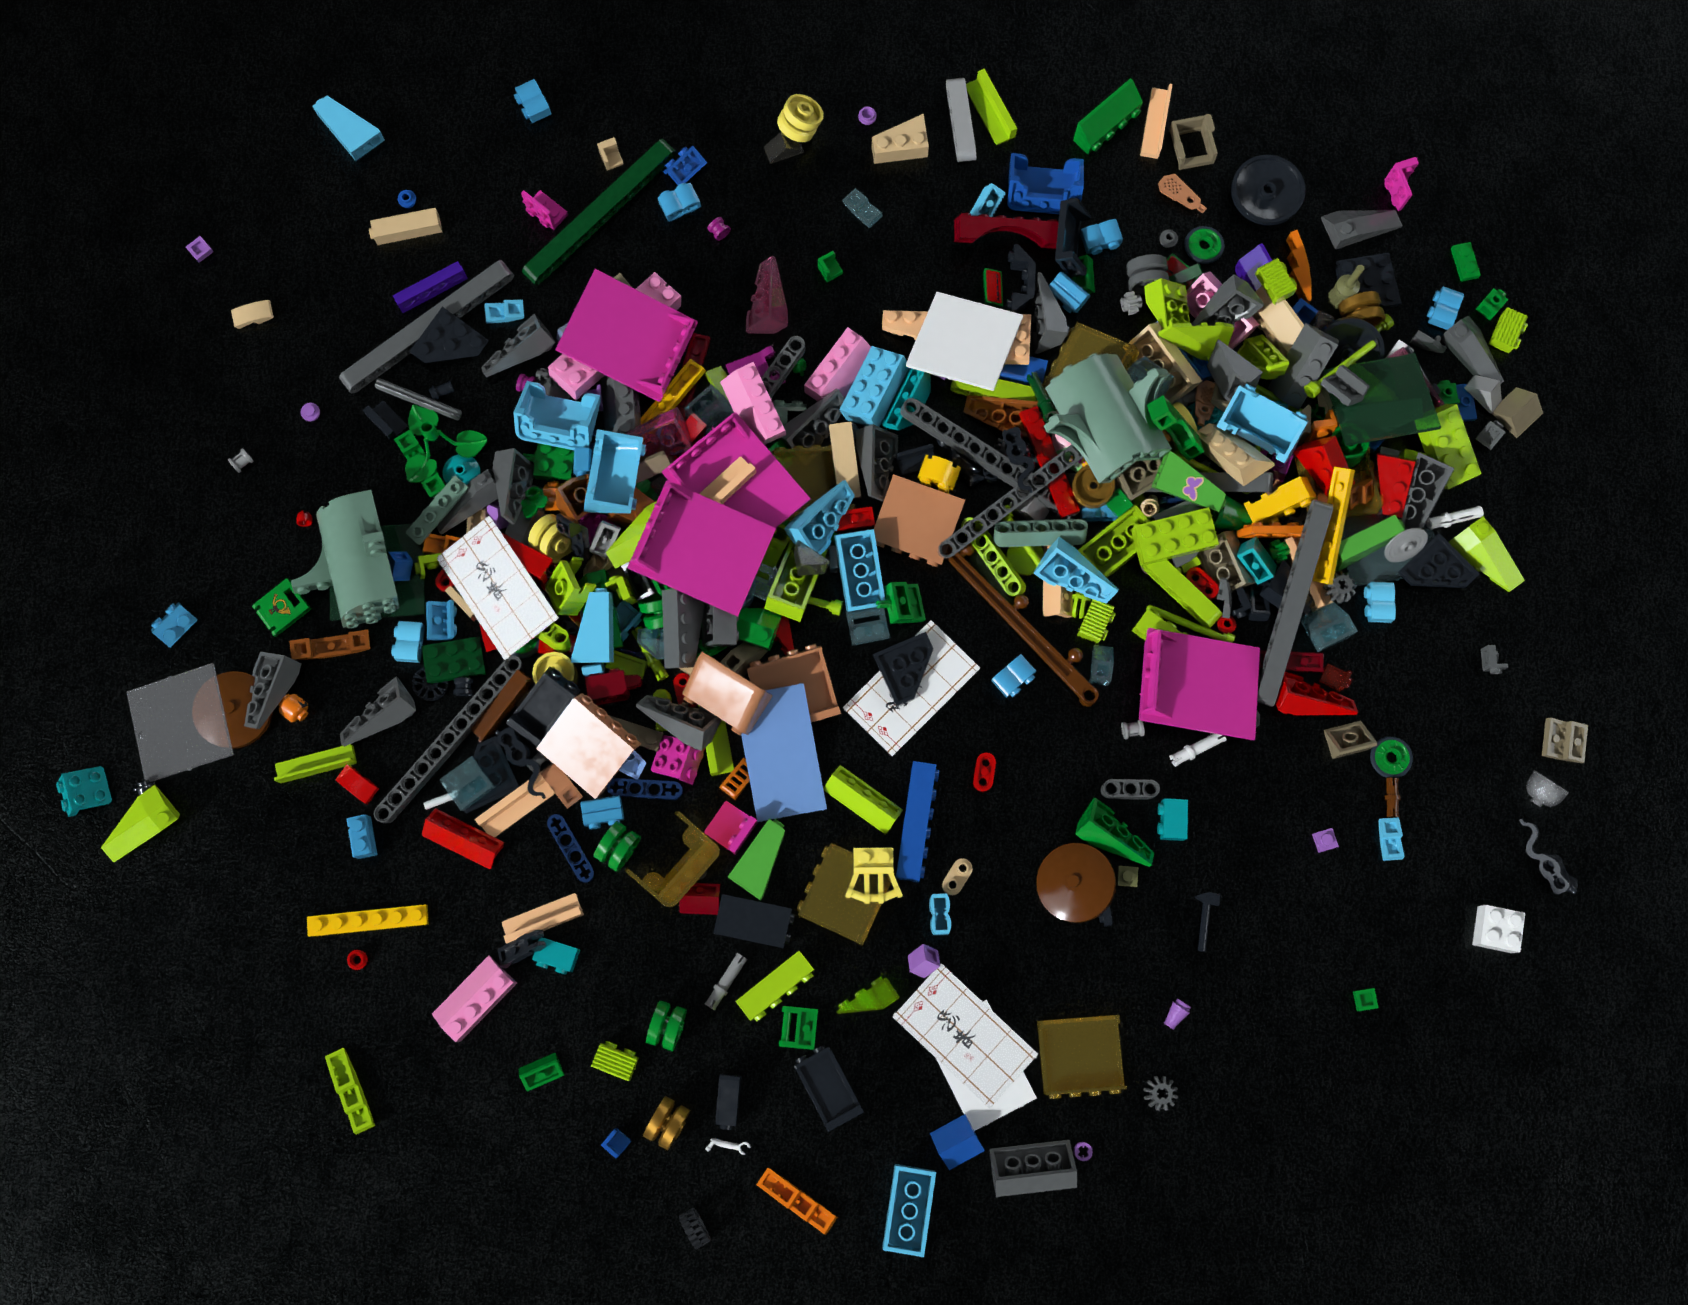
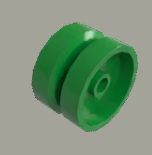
[638,593,663,629]
[593,821,641,872]
[646,1000,687,1051]

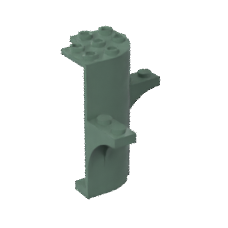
[1044,353,1172,483]
[291,490,399,628]

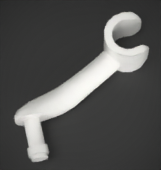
[706,1138,751,1155]

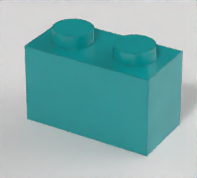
[1237,536,1277,585]
[1157,799,1188,841]
[532,937,580,975]

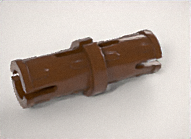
[1385,778,1401,818]

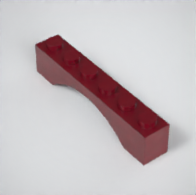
[954,213,1059,249]

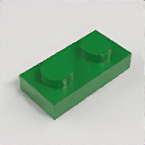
[1451,242,1481,282]

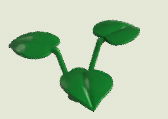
[405,404,488,483]

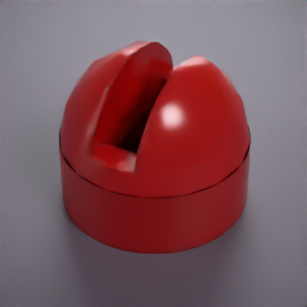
[296,511,312,527]

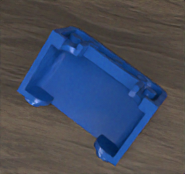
[1007,153,1084,214]

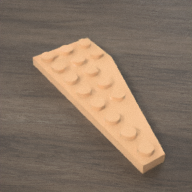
[882,310,1031,365]

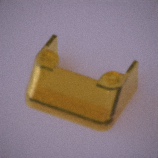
[625,811,719,907]

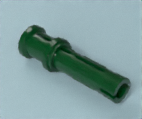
[1026,372,1060,423]

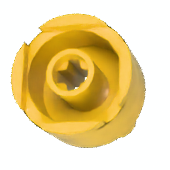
[918,455,961,494]

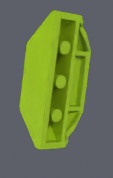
[1237,334,1289,380]

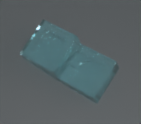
[842,188,882,228]

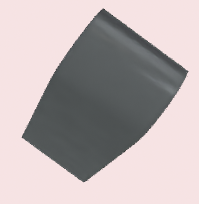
[1100,779,1160,800]

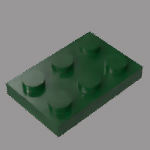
[422,636,486,684]

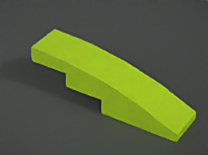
[325,1048,375,1135]

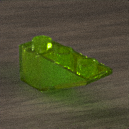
[836,977,900,1014]

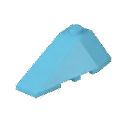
[784,480,855,559]
[1034,537,1119,604]

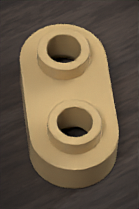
[942,859,972,895]

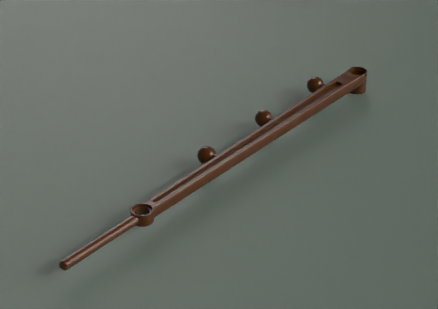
[856,453,1099,707]

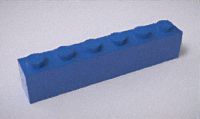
[896,761,939,882]

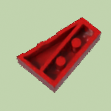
[1293,436,1356,497]
[1377,453,1416,518]

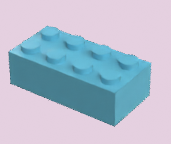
[839,346,909,427]
[834,529,885,612]
[882,1164,936,1257]

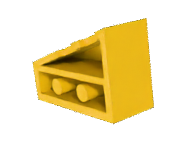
[1244,476,1317,524]

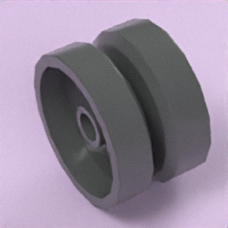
[1126,254,1170,295]

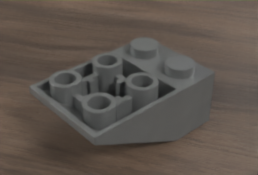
[1207,339,1263,402]

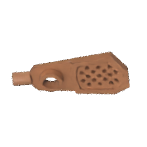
[1158,174,1207,214]
[1195,380,1215,427]

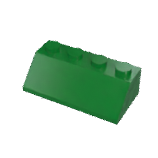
[1073,78,1143,155]

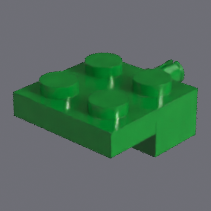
[523,443,574,481]
[876,582,926,624]

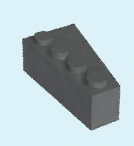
[1402,452,1455,530]
[662,589,705,668]

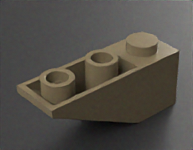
[720,641,775,677]

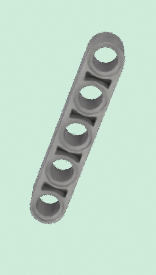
[946,78,976,162]

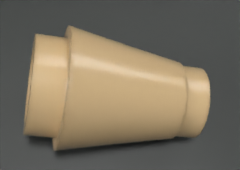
[1140,495,1159,517]

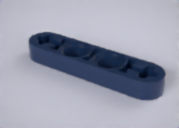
[607,778,683,800]
[547,814,595,883]

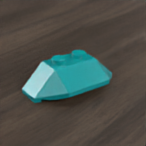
[882,368,931,431]

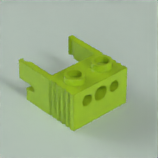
[545,557,596,616]

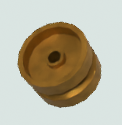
[1338,291,1386,327]
[1072,465,1115,509]
[643,1096,690,1150]

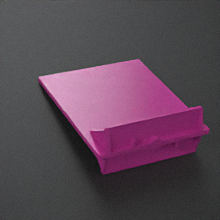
[555,269,698,402]
[662,412,811,528]
[628,480,776,617]
[1139,628,1260,740]

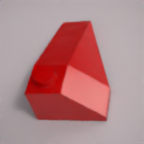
[1275,672,1358,715]

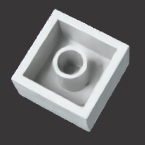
[1472,905,1525,953]

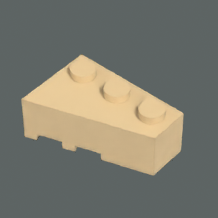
[872,114,929,164]

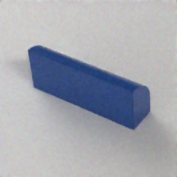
[999,356,1048,386]

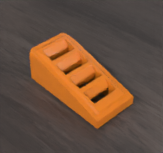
[719,758,750,800]

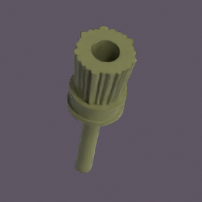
[1328,265,1364,309]

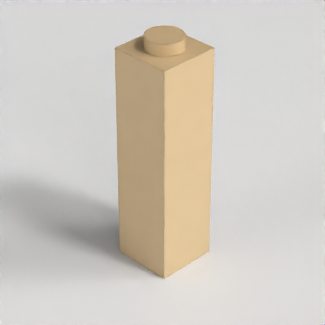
[369,208,442,245]

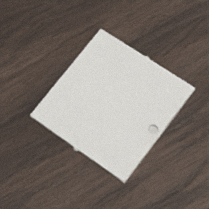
[906,292,1023,391]

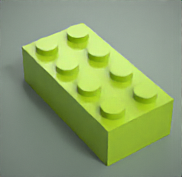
[1414,404,1481,489]
[1078,504,1150,578]
[1131,507,1219,566]
[764,540,828,622]
[735,951,814,1021]

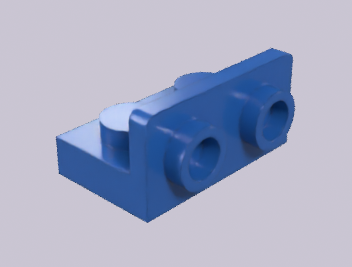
[663,146,707,185]

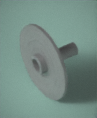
[1384,528,1428,562]

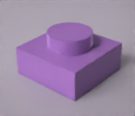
[186,236,213,263]
[1312,828,1339,853]

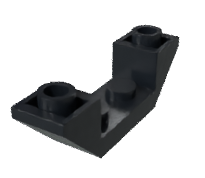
[1006,244,1036,313]
[556,513,590,580]

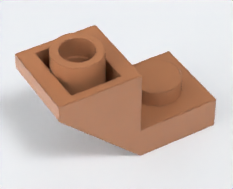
[540,763,583,809]

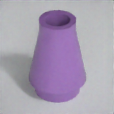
[1164,998,1191,1030]

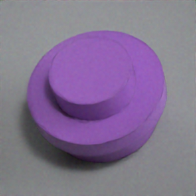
[858,106,876,125]
[301,403,320,421]

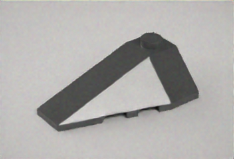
[1321,210,1402,250]
[481,314,555,377]
[1441,316,1504,384]
[778,388,845,466]
[244,652,302,729]
[340,676,416,747]
[636,695,722,751]

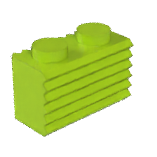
[1255,258,1297,305]
[1488,308,1528,353]
[1077,599,1116,644]
[591,1041,639,1081]

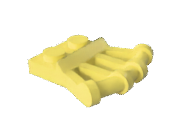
[845,848,903,904]

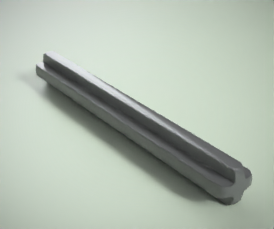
[375,378,462,421]

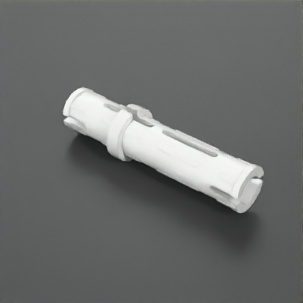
[1426,506,1484,530]
[1169,734,1226,767]

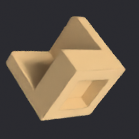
[597,137,623,171]

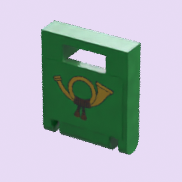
[252,578,312,637]

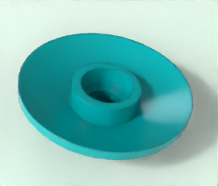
[443,455,481,485]

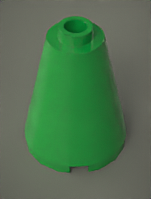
[1210,495,1253,531]

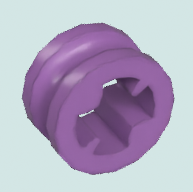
[1073,1142,1093,1161]

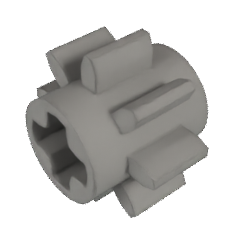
[1120,291,1142,315]

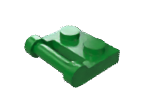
[779,1006,818,1050]

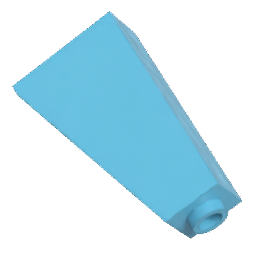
[313,96,384,161]
[571,588,614,663]

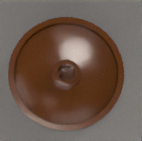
[193,671,273,749]
[1037,843,1116,923]

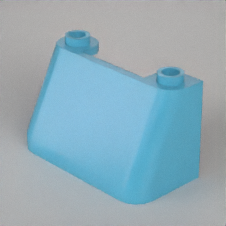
[514,381,601,450]
[1217,384,1309,463]
[584,429,646,514]

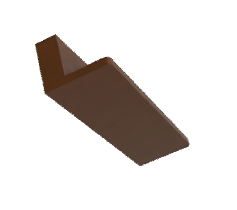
[471,670,534,743]

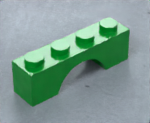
[1147,395,1205,461]

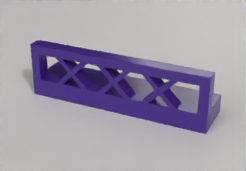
[393,261,468,313]

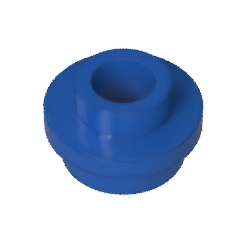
[398,190,416,208]

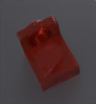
[1319,664,1352,692]

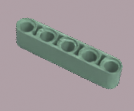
[993,519,1088,547]

